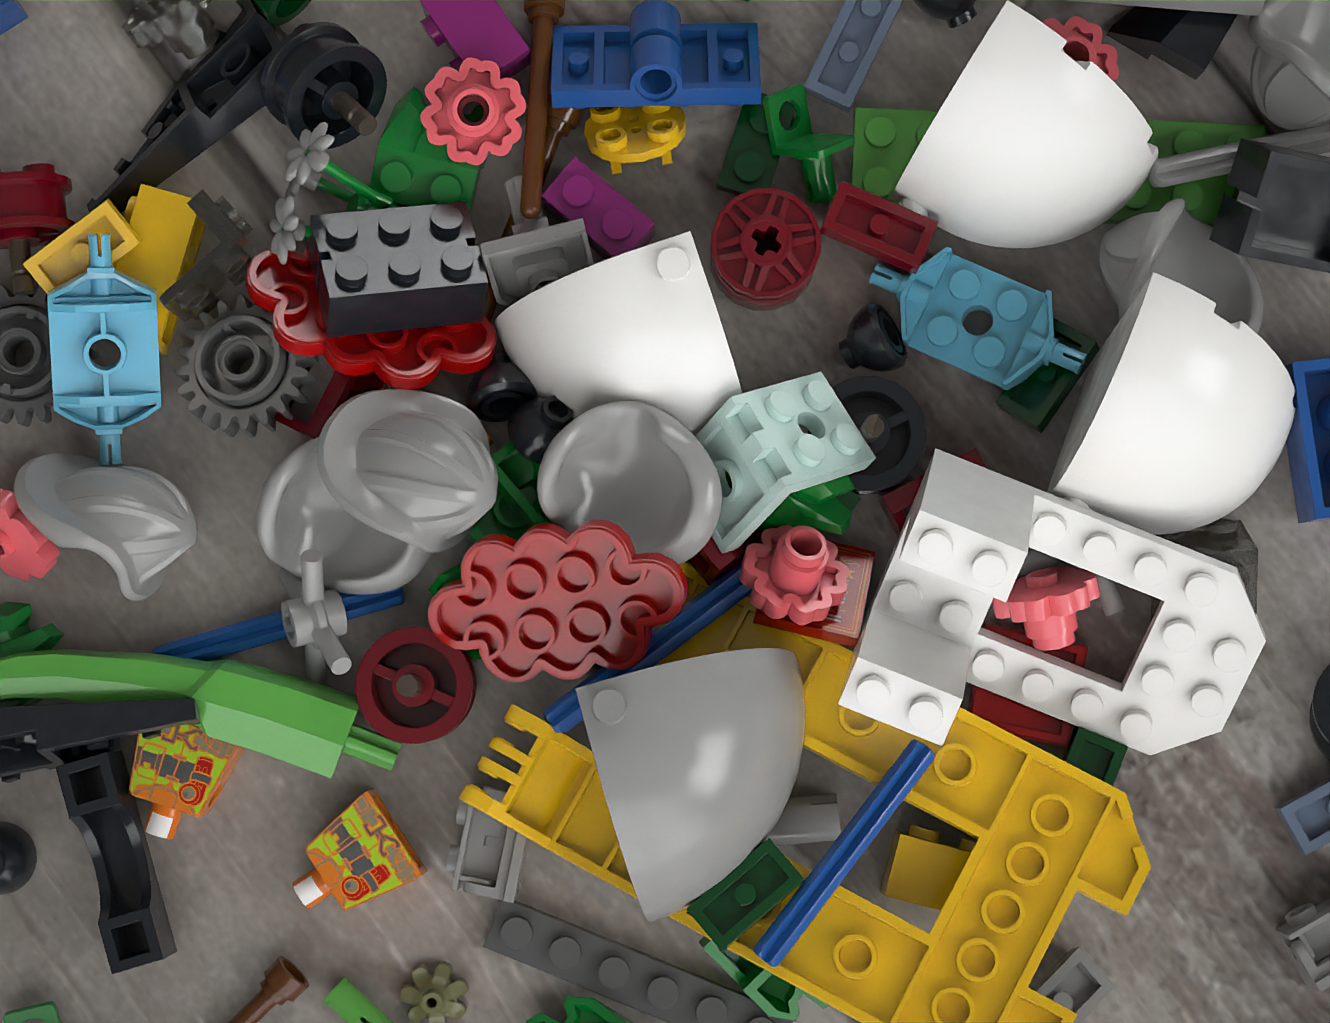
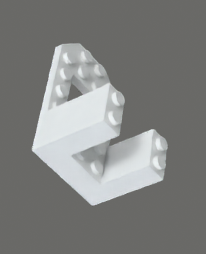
[838,449,1266,755]

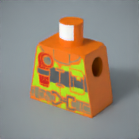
[129,724,245,840]
[292,789,428,911]

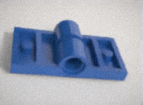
[551,0,761,109]

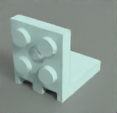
[696,372,876,554]

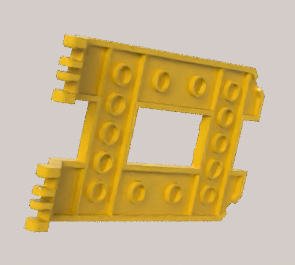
[458,562,1151,1023]

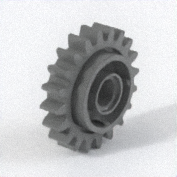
[0,285,99,427]
[174,294,319,438]

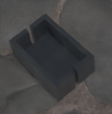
[1209,138,1330,273]
[308,202,488,338]

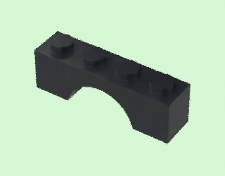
[55,750,177,974]

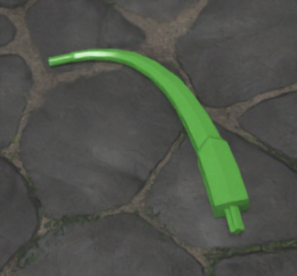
[0,648,402,778]

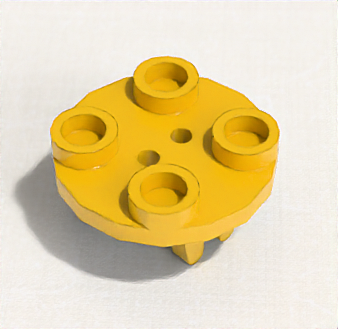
[584,106,687,175]

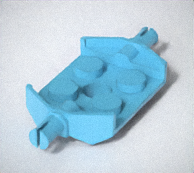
[47,233,161,465]
[869,247,1087,390]

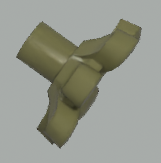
[400,961,469,1023]

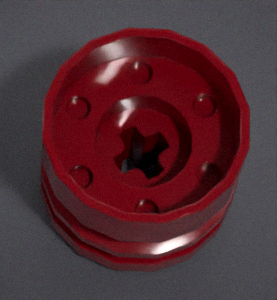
[710,188,821,311]

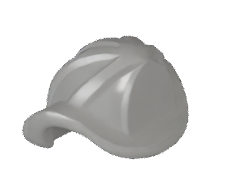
[1248,0,1330,130]
[1099,198,1264,334]
[317,389,498,553]
[537,401,722,565]
[256,437,432,595]
[14,453,198,601]

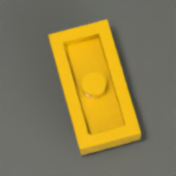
[23,198,142,294]

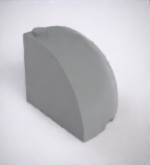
[575,648,806,922]

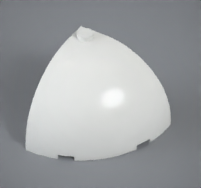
[891,0,1159,248]
[494,231,742,437]
[1047,272,1296,535]

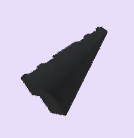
[87,0,288,213]
[1106,6,1238,80]
[0,698,201,783]

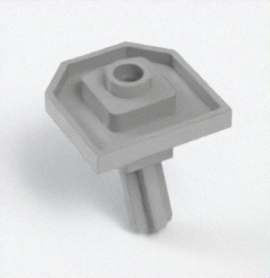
[480,175,594,306]

